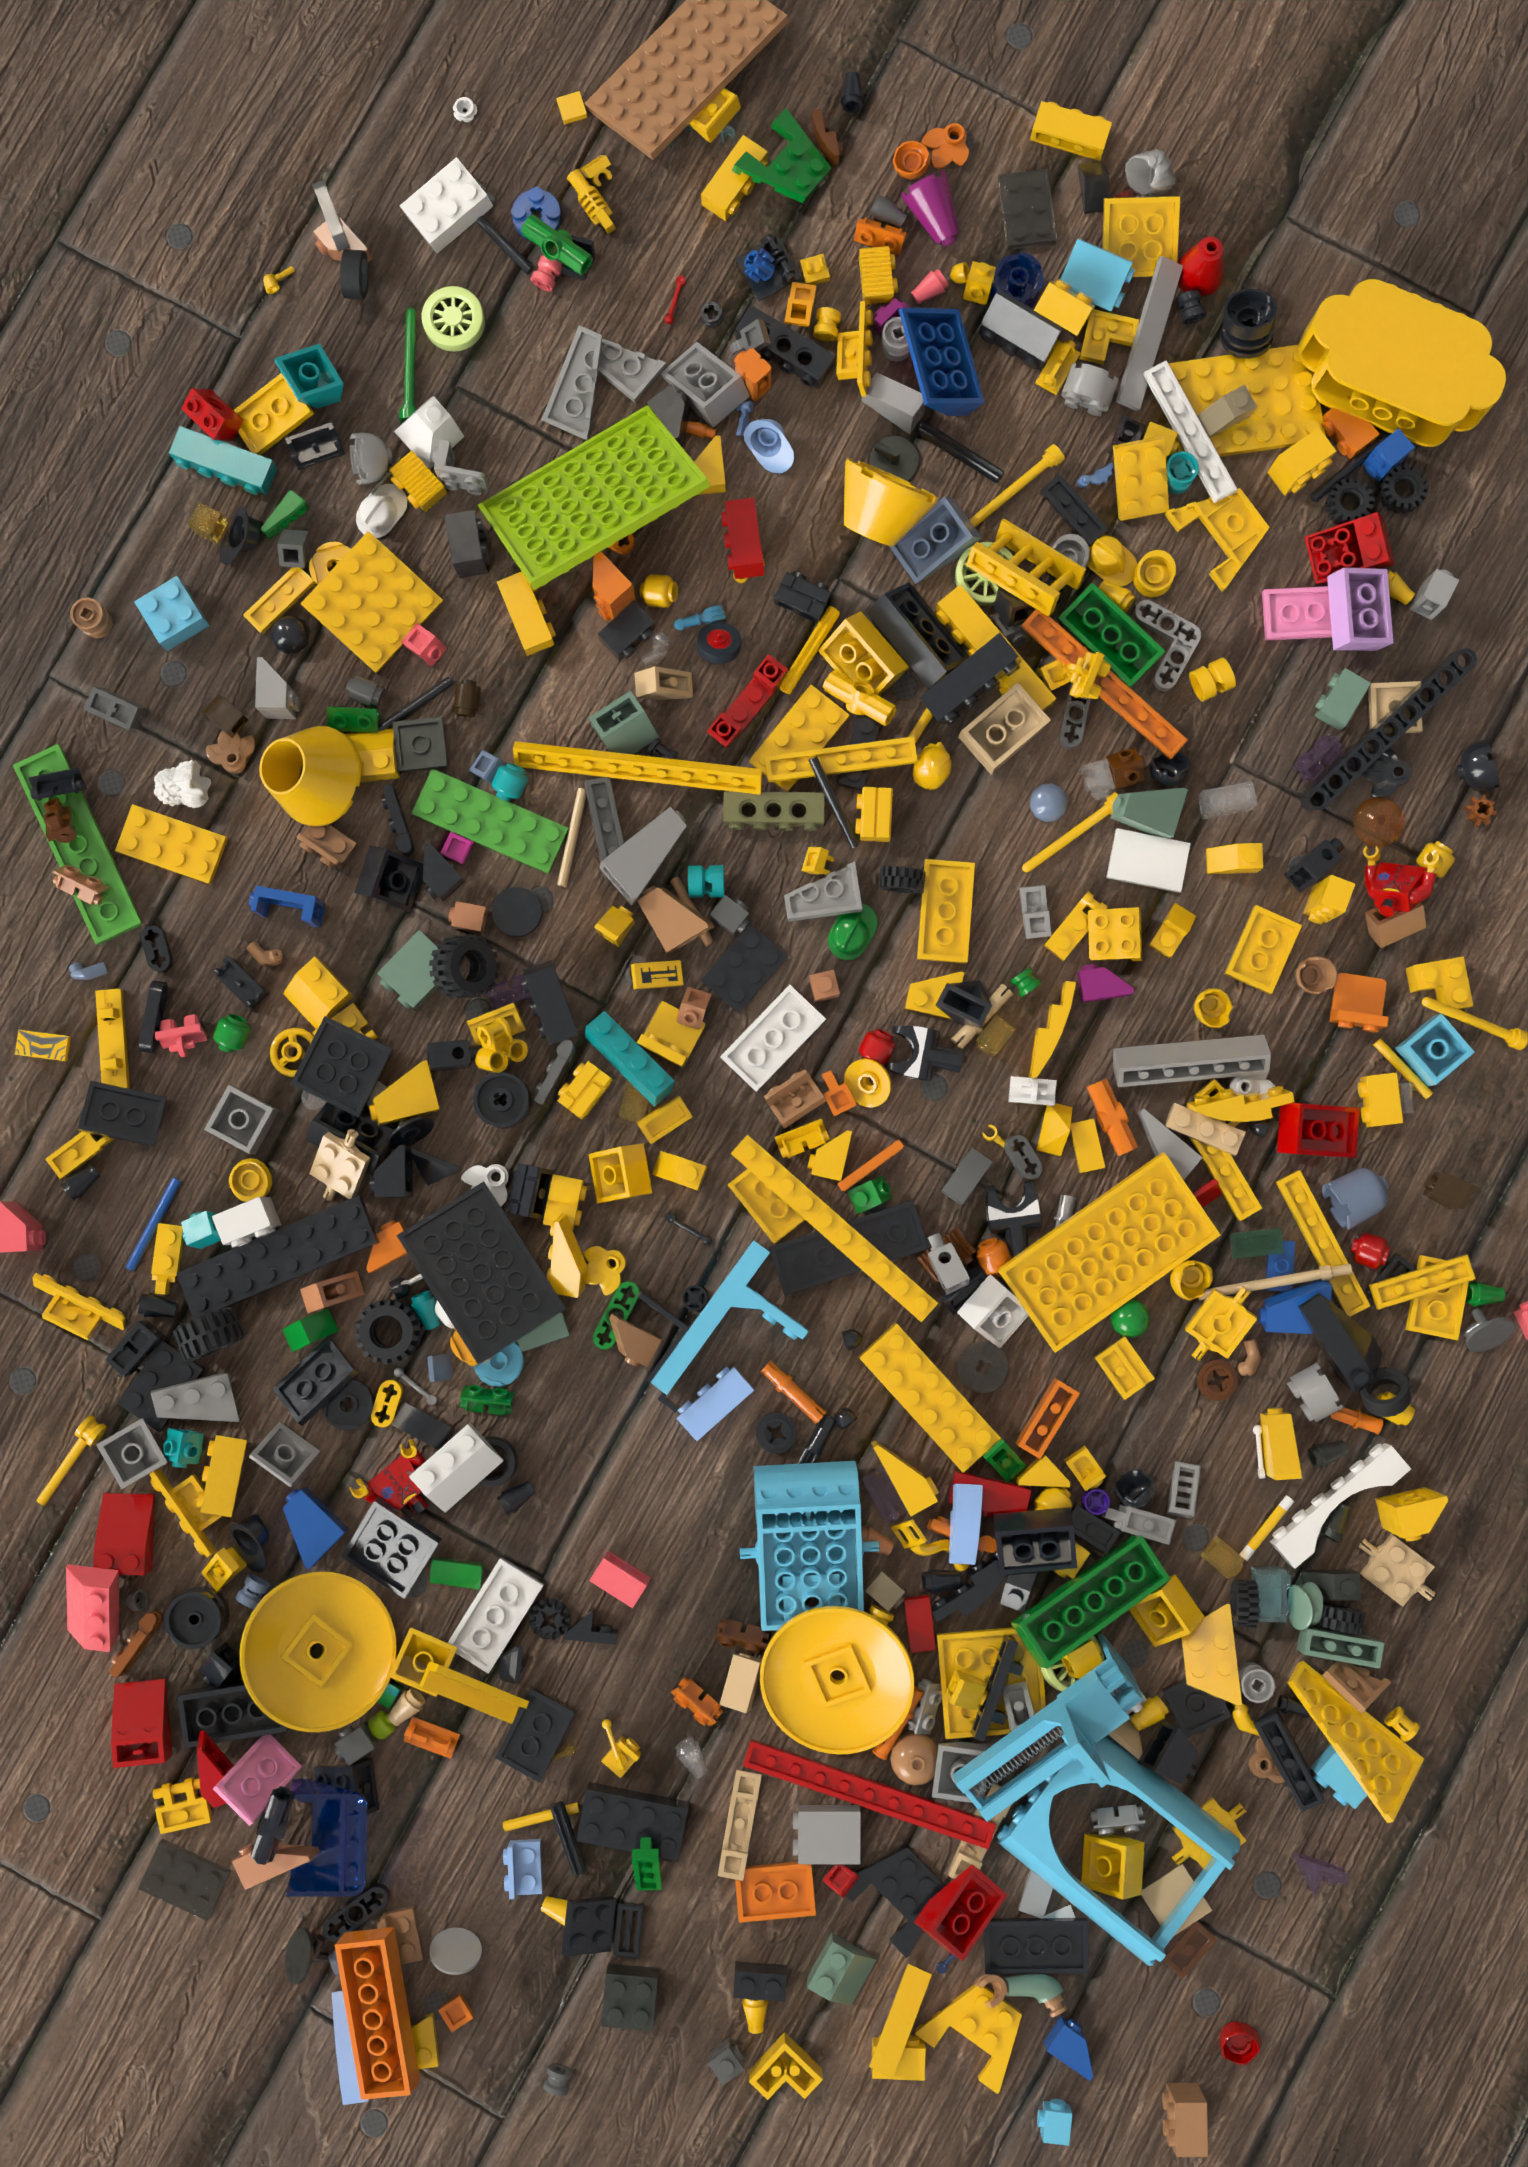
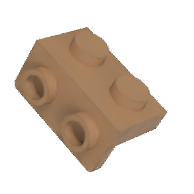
[764,1069,826,1128]

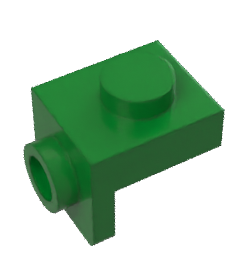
[847,1176,892,1214]

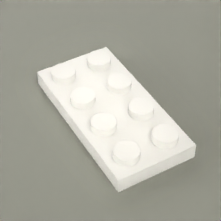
[720,985,826,1092]
[448,1557,544,1674]

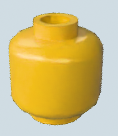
[639,574,678,608]
[1416,841,1455,878]
[1034,1486,1072,1510]

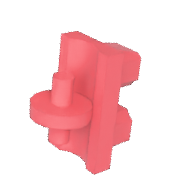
[155,1014,208,1058]

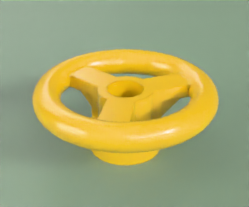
[270,1028,314,1078]

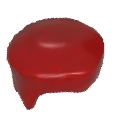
[1219,2021,1261,2065]

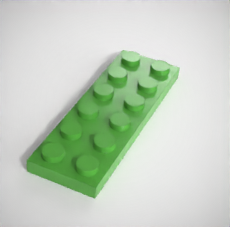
[411,769,569,875]

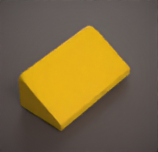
[689,88,741,143]

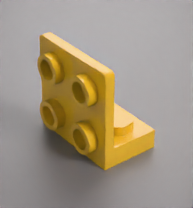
[1088,907,1142,961]
[637,1001,705,1068]

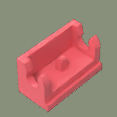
[589,1550,651,1608]

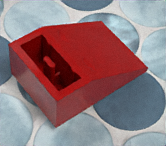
[1304,512,1395,585]
[111,1678,173,1768]

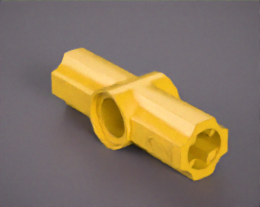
[823,670,897,726]

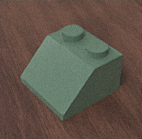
[807,1932,877,2005]

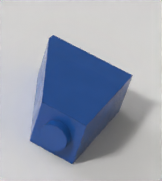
[1258,1279,1332,1334]
[283,1487,349,1570]

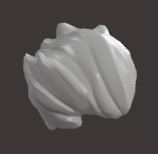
[1125,149,1175,197]

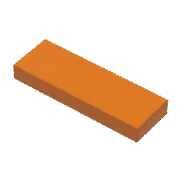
[836,1139,904,1192]

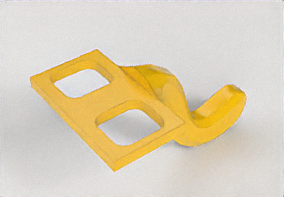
[891,1519,969,1572]

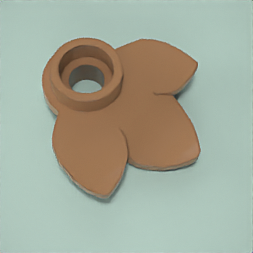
[206,730,255,774]
[1249,1737,1285,1783]

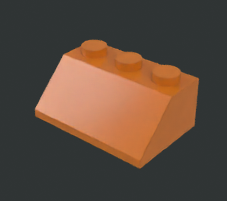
[593,551,636,622]

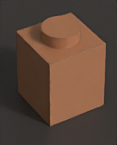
[449,901,489,935]
[809,970,840,1003]

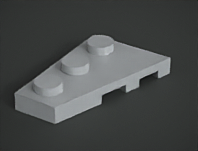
[598,339,667,403]
[784,861,862,922]
[151,1372,240,1422]

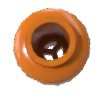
[976,1238,1012,1277]

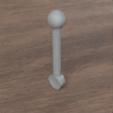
[394,1368,437,1405]

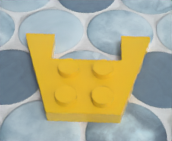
[1165,488,1270,592]
[915,1985,1022,2094]

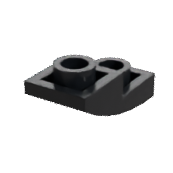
[391,1402,451,1450]

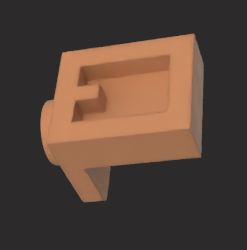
[677,987,712,1029]

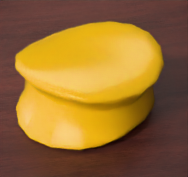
[1133,550,1176,598]
[229,1158,272,1202]

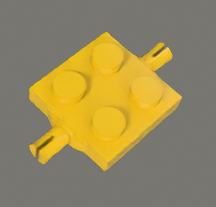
[1185,1286,1257,1361]
[1172,1797,1247,1869]

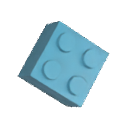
[134,576,210,651]
[1395,1013,1475,1087]

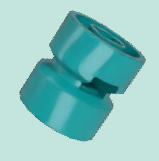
[1166,451,1199,494]
[688,865,724,898]

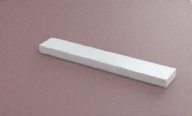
[1143,360,1238,503]

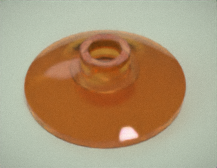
[1353,797,1403,847]

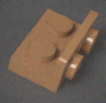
[296,824,358,869]
[377,1906,424,1965]

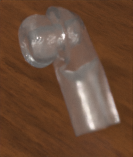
[640,632,669,668]

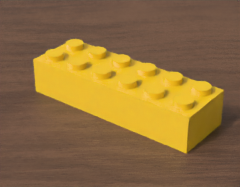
[858,1322,1001,1473]

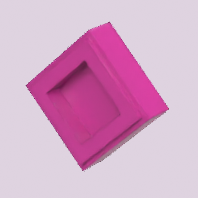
[440,831,474,866]

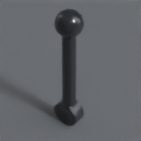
[666,1213,712,1245]

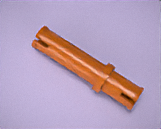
[760,1360,826,1424]
[872,1685,925,1760]

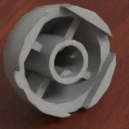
[350,432,392,485]

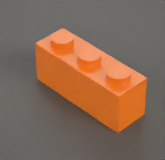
[1015,1378,1080,1459]

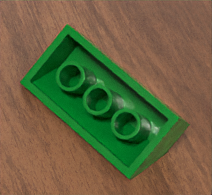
[1057,582,1165,688]

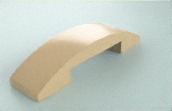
[718,1769,762,1881]
[948,1782,1012,1879]

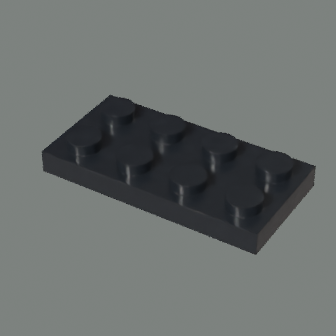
[984,1918,1089,1974]

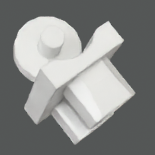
[1008,1076,1057,1106]

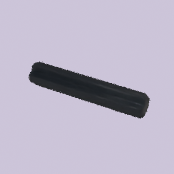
[551,1801,586,1876]

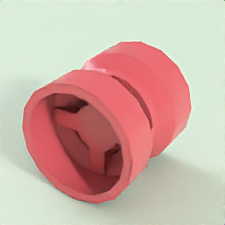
[530,256,562,292]

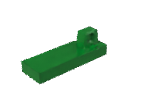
[632,1837,662,1891]

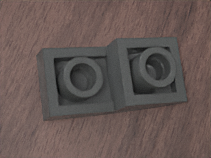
[941,1148,993,1206]

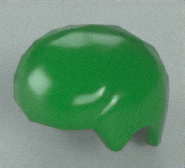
[1110,1299,1151,1338]

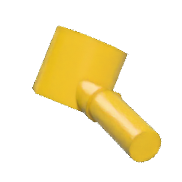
[263,266,295,294]
[982,1125,1014,1150]

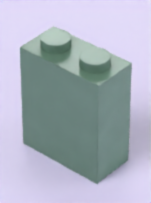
[377,930,440,1010]

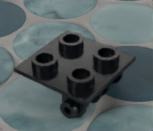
[735,234,802,302]

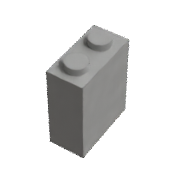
[793,1805,860,1864]

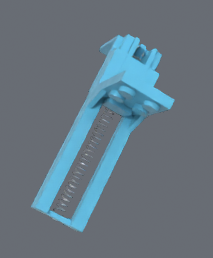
[953,1632,1143,1822]

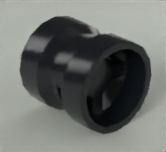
[1176,290,1207,325]

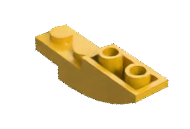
[1187,1086,1294,1122]

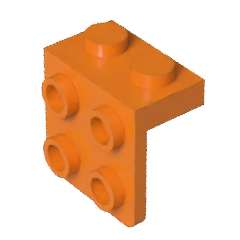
[1329,973,1389,1032]

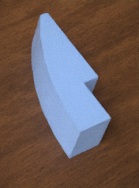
[949,1484,983,1565]

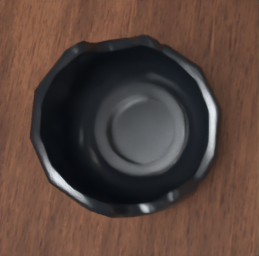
[271,615,311,654]
[1149,752,1191,786]
[1115,1469,1156,1508]

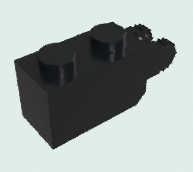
[994,577,1065,627]

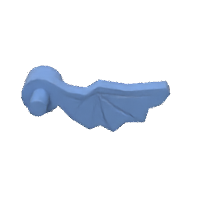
[736,401,754,436]
[1077,462,1114,489]

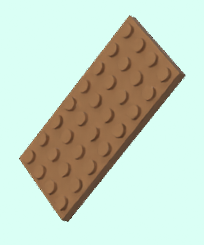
[584,0,789,160]

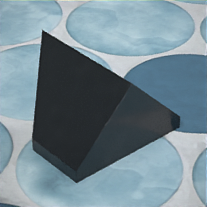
[936,980,992,1028]

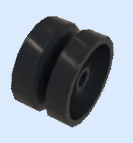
[473,1072,532,1129]
[164,1586,230,1649]

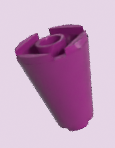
[901,171,959,247]

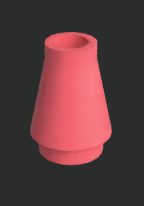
[911,269,949,305]

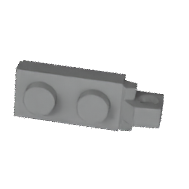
[1102,1505,1176,1545]

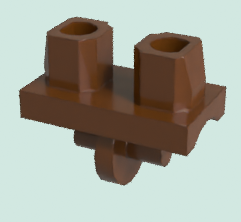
[44,798,76,843]

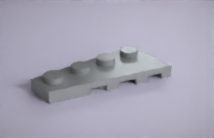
[542,325,603,441]

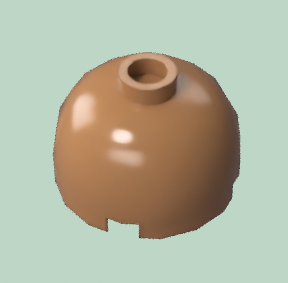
[890,1731,938,1786]

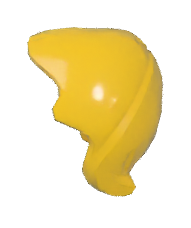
[913,742,952,790]
[1170,1260,1213,1300]

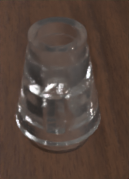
[675,1737,708,1779]

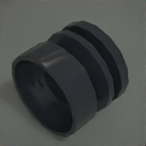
[1221,288,1278,359]

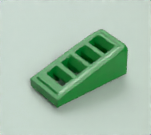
[261,490,310,539]

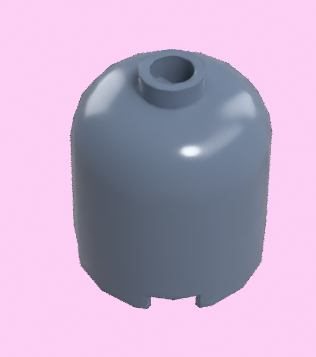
[1322,1168,1389,1230]

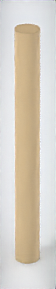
[557,788,587,887]

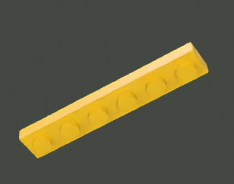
[765,737,917,783]
[1276,1170,1370,1317]

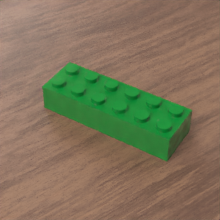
[1011,1535,1170,1669]

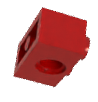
[181,388,244,441]

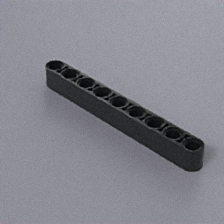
[1300,648,1477,811]

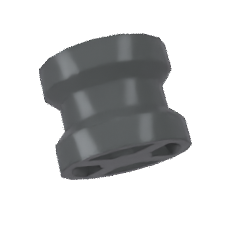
[543,2064,573,2096]

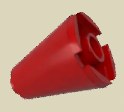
[1178,236,1225,296]

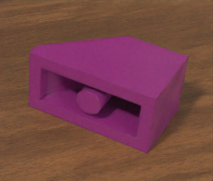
[1076,964,1134,1003]

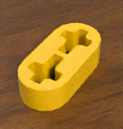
[371,1379,403,1427]

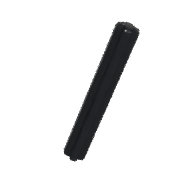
[917,421,1004,483]

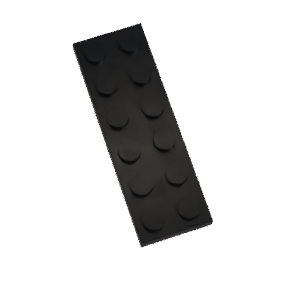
[769,1200,929,1296]

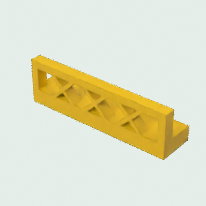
[419,1662,529,1724]

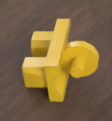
[1066,652,1111,699]

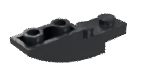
[931,1551,1007,1622]

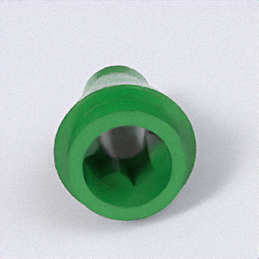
[1465,1281,1505,1307]

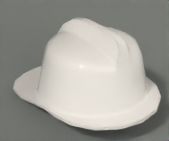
[356,484,408,538]

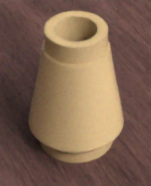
[388,1688,425,1726]

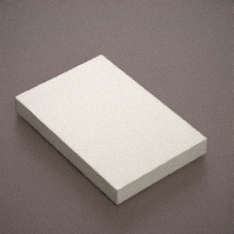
[1106,828,1191,893]

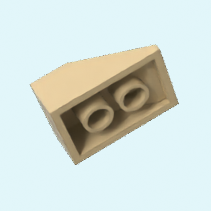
[958,683,1051,774]

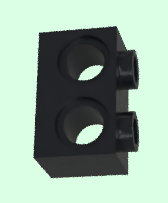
[105,1320,166,1377]

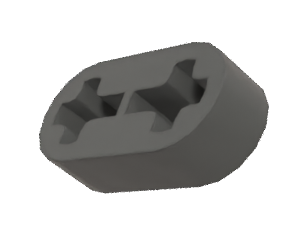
[1004,1135,1042,1179]

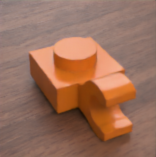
[821,1070,857,1116]

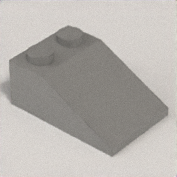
[660,342,750,428]

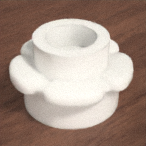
[453,97,477,122]

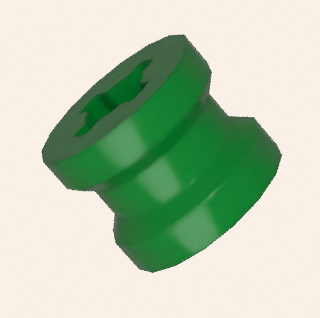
[1010,967,1042,998]

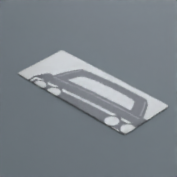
[372,456,400,495]

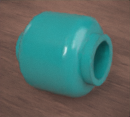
[491,762,528,802]

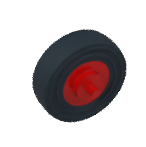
[697,622,741,664]

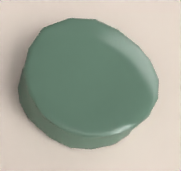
[1287,1582,1323,1630]

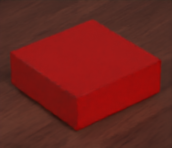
[822,1864,859,1899]

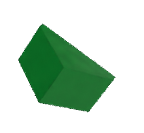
[282,1308,339,1352]

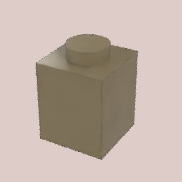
[864,1568,905,1611]

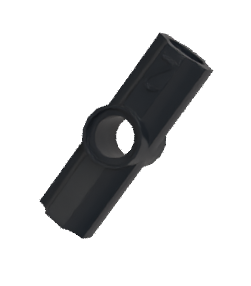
[251,1786,295,1865]

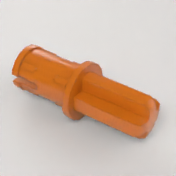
[1330,1407,1383,1434]

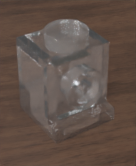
[1080,759,1115,800]

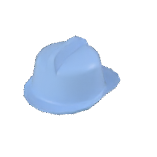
[744,418,794,474]

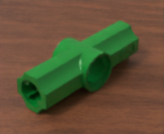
[521,214,593,276]

